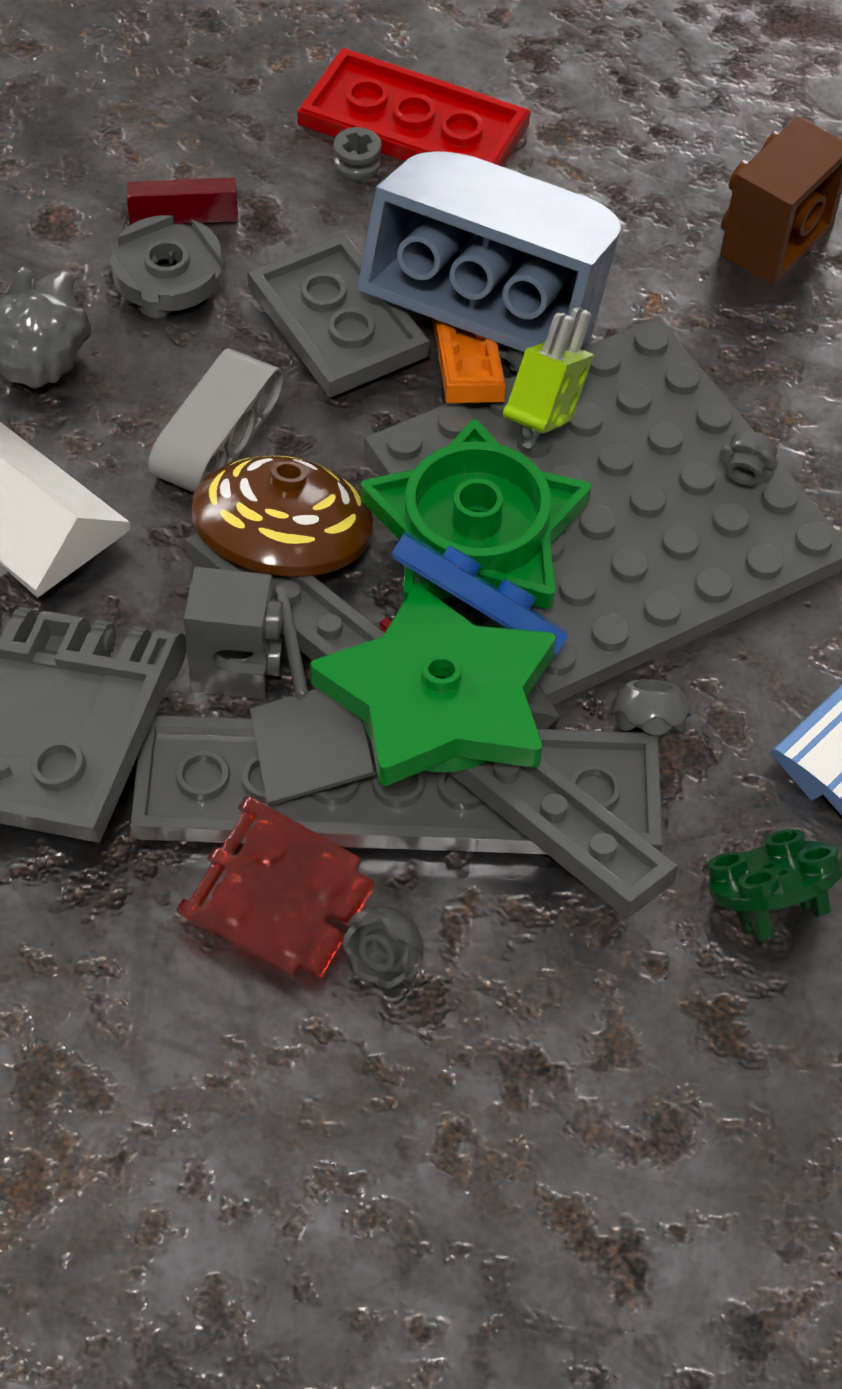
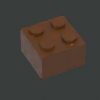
[720,116,842,286]

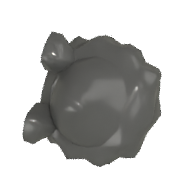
[0,267,91,389]

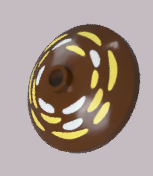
[191,455,373,577]

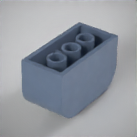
[357,151,621,353]

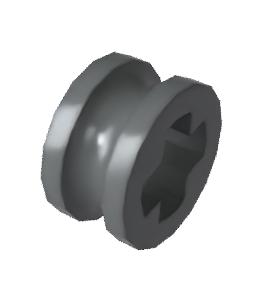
[334,127,381,180]

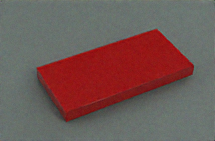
[297,47,531,167]

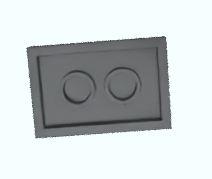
[247,233,429,398]

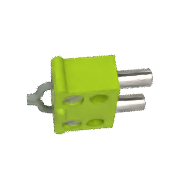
[503,307,594,449]

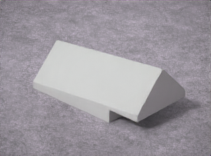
[0,422,131,598]

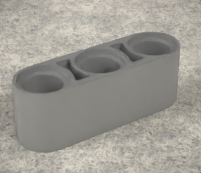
[148,348,284,493]

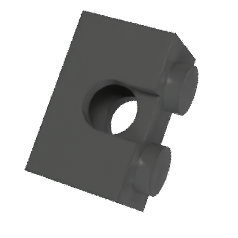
[184,567,285,700]

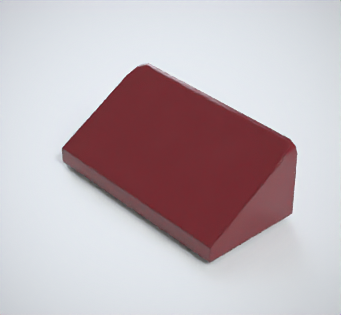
[127,177,238,225]

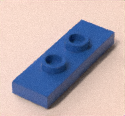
[391,531,569,655]

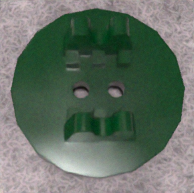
[707,829,842,942]

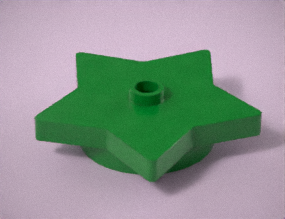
[360,420,592,609]
[310,586,556,786]

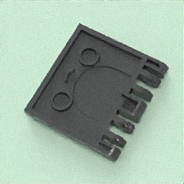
[0,606,186,843]

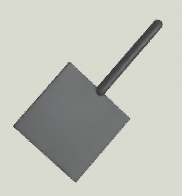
[250,591,376,806]

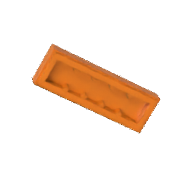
[432,318,506,403]

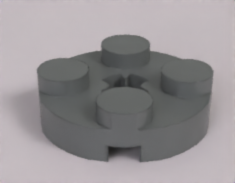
[110,215,223,318]

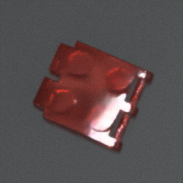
[175,796,375,979]

